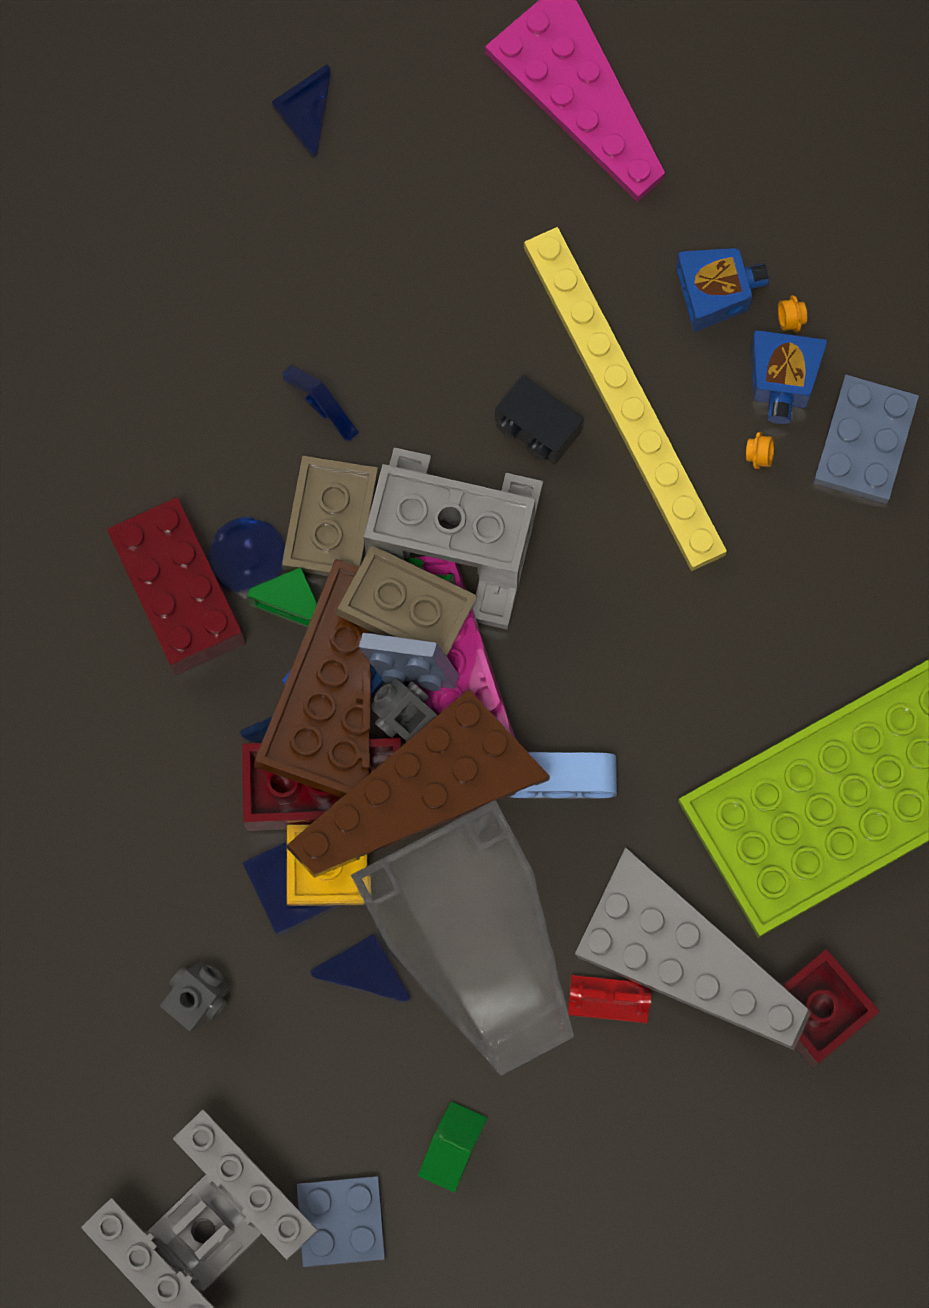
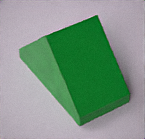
[247,567,317,627]
[418,1102,488,1193]

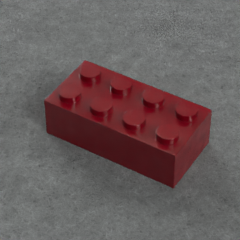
[107,497,245,676]
[242,738,402,831]

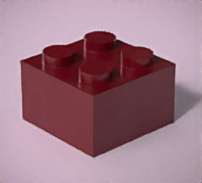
[783,949,880,1068]

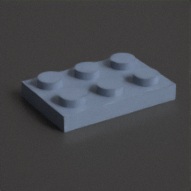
[813,374,919,504]

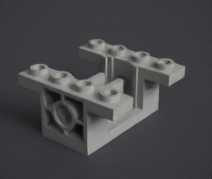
[364,447,543,630]
[81,1110,318,1308]

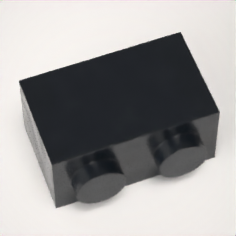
[495,374,584,465]

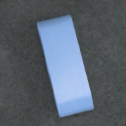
[510,752,617,798]

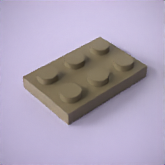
[282,456,378,576]
[336,545,477,657]

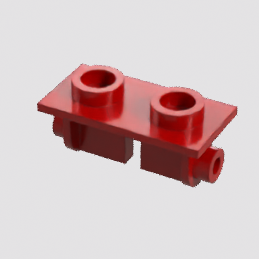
[568,975,651,1023]

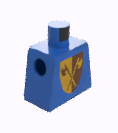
[676,248,769,332]
[751,330,827,424]

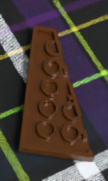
[254,559,371,798]
[287,689,550,878]

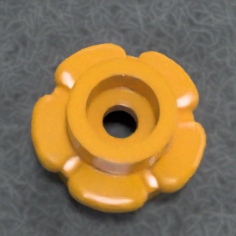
[778,295,807,333]
[746,432,774,469]

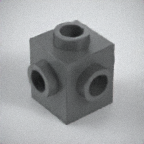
[370,677,437,741]
[160,961,231,1032]

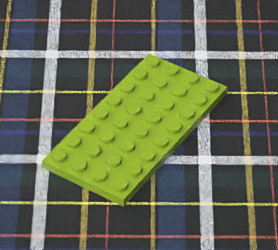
[678,660,929,938]

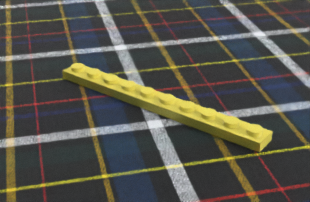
[524,227,727,571]

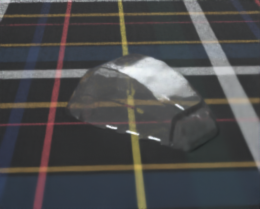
[351,800,574,1076]

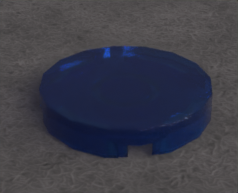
[209,517,285,594]

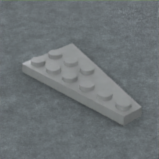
[575,847,811,1050]

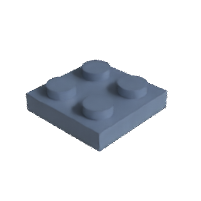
[359,633,459,691]
[297,1176,385,1267]

